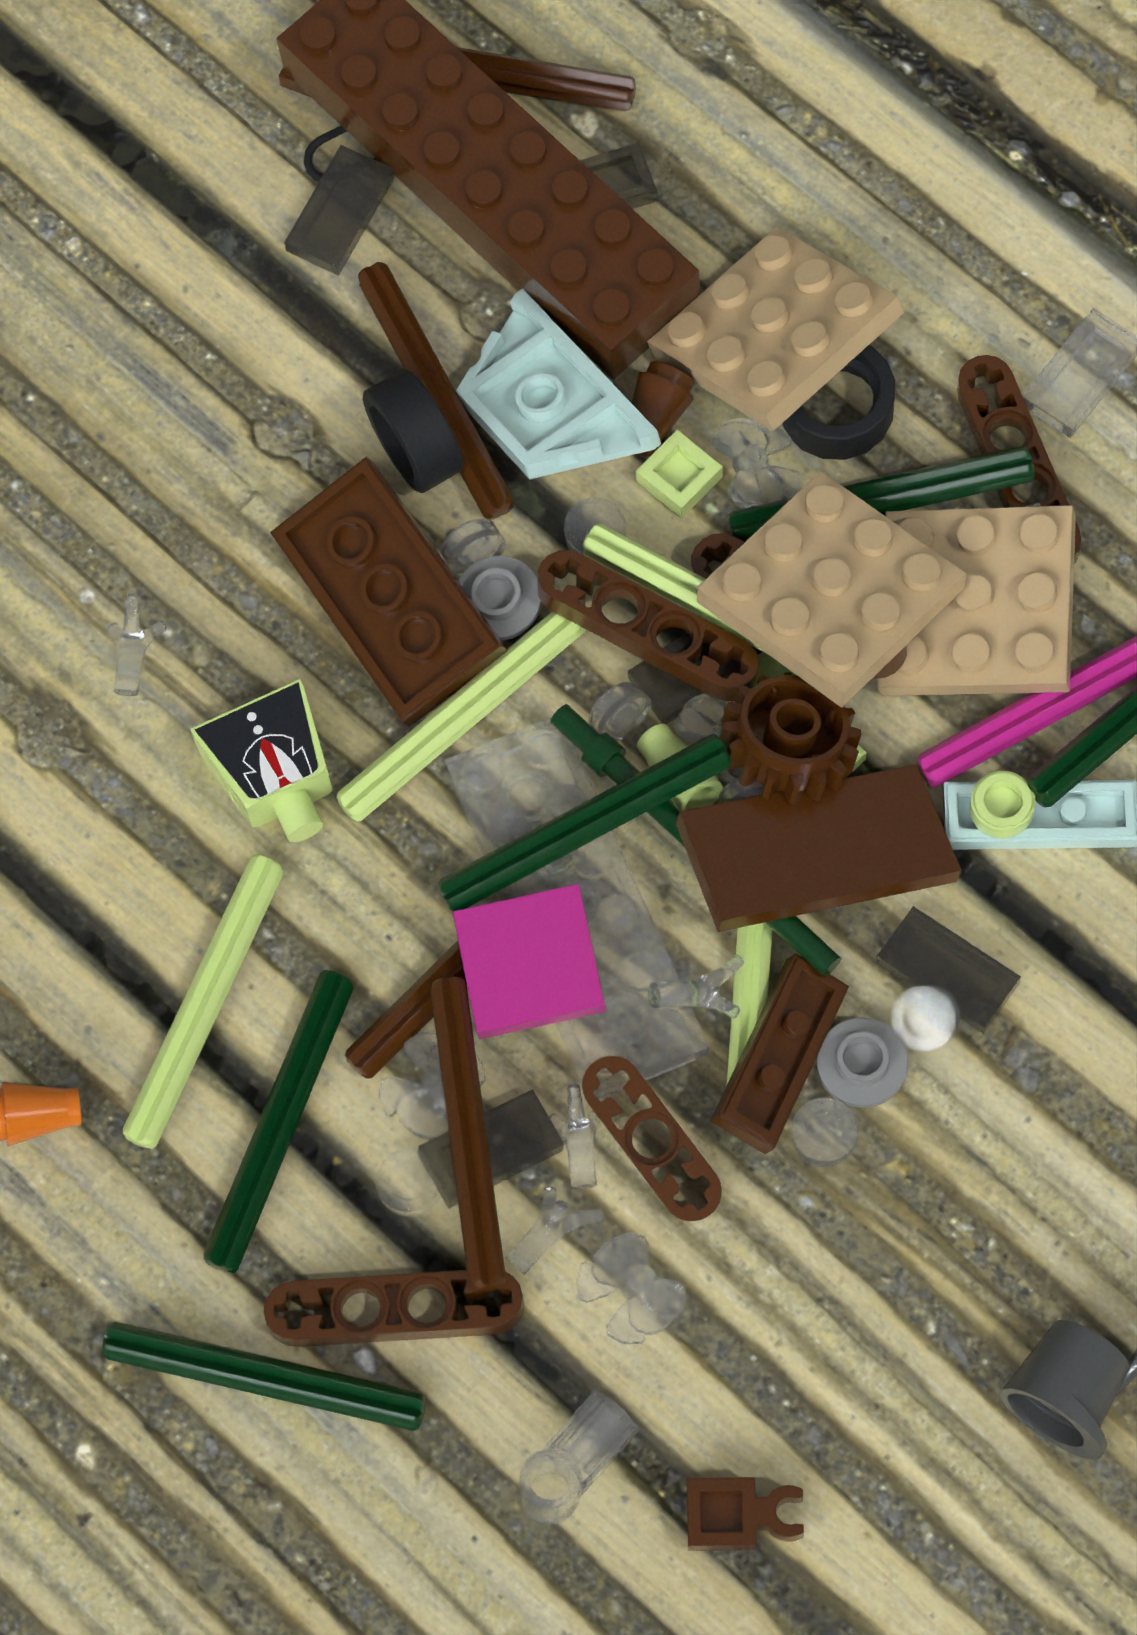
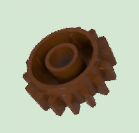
[719,673,862,805]

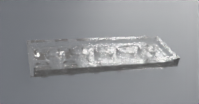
[444,717,709,1100]

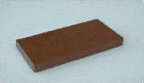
[270,456,507,727]
[676,764,962,932]

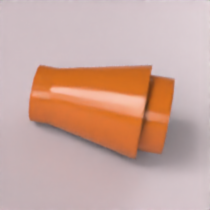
[0,1082,82,1147]

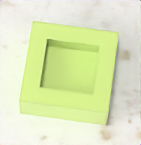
[636,430,723,519]

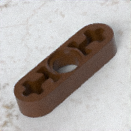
[582,1056,722,1221]

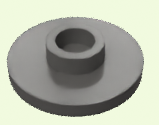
[459,556,542,641]
[817,1018,908,1108]

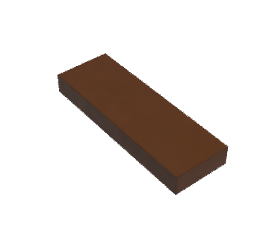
[710,953,849,1154]

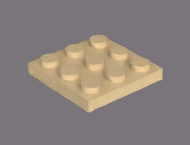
[647,227,904,431]
[697,471,967,708]
[877,505,1076,696]

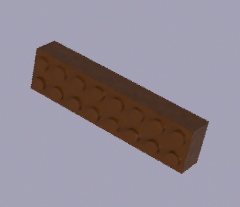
[276,0,700,380]

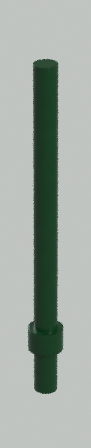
[550,704,842,977]

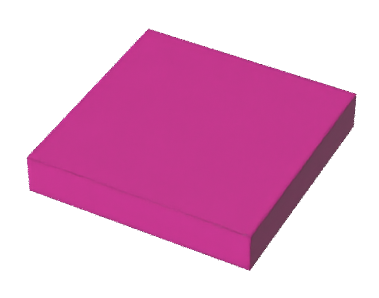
[453,884,607,1040]

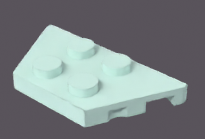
[456,288,661,479]

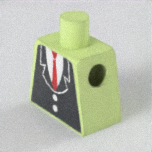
[191,679,333,842]

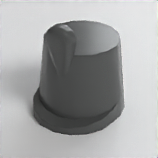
[1000,1320,1137,1460]

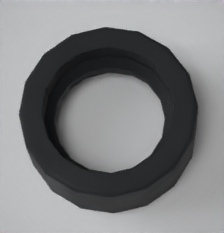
[782,345,895,460]
[362,369,464,493]

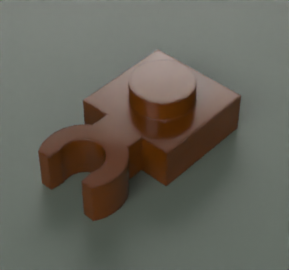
[687,1477,804,1551]

